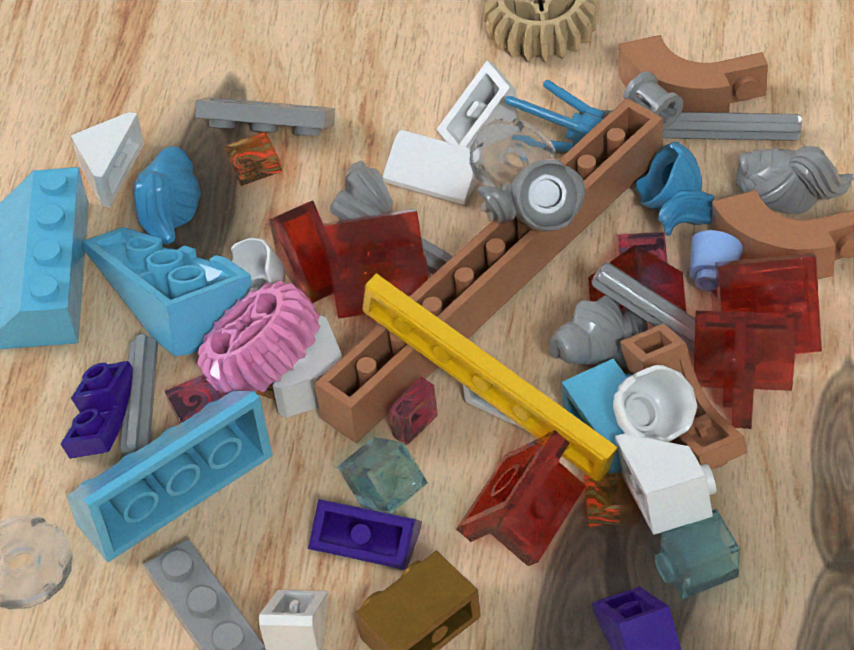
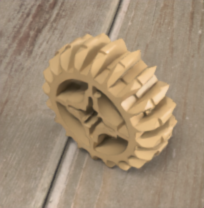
[483,0,599,62]

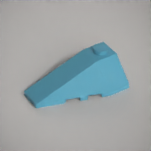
[82,227,252,357]

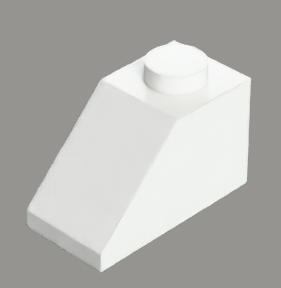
[615,433,717,535]

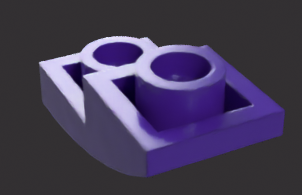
[61,361,133,459]

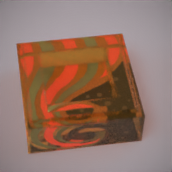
[224,132,283,186]
[584,472,639,527]

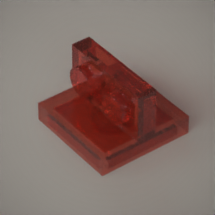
[323,208,429,319]
[711,252,822,362]
[694,310,797,429]
[456,430,586,566]

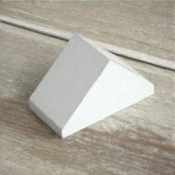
[436,61,518,151]
[71,112,144,207]
[273,315,343,418]
[259,590,329,650]

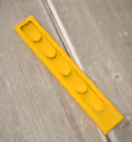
[362,273,617,482]

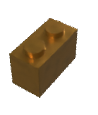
[356,550,481,650]

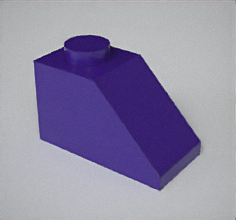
[591,586,681,650]

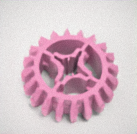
[197,281,320,396]

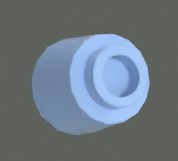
[690,230,743,292]

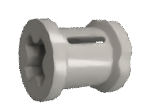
[623,71,683,129]

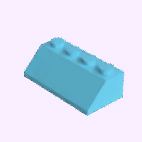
[0,167,89,349]
[66,390,273,563]

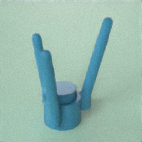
[505,80,604,152]

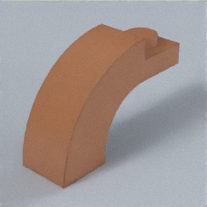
[618,35,768,113]
[711,190,854,280]
[620,323,747,469]

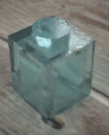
[337,437,428,514]
[655,509,740,599]

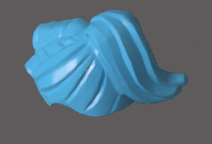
[635,142,714,236]
[133,146,201,245]

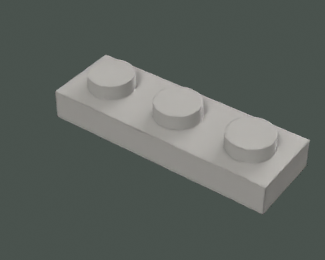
[195,97,335,136]
[144,539,265,650]

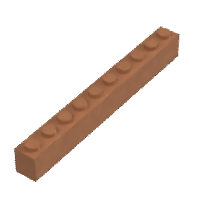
[314,98,663,444]

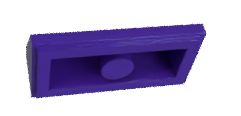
[308,499,422,570]

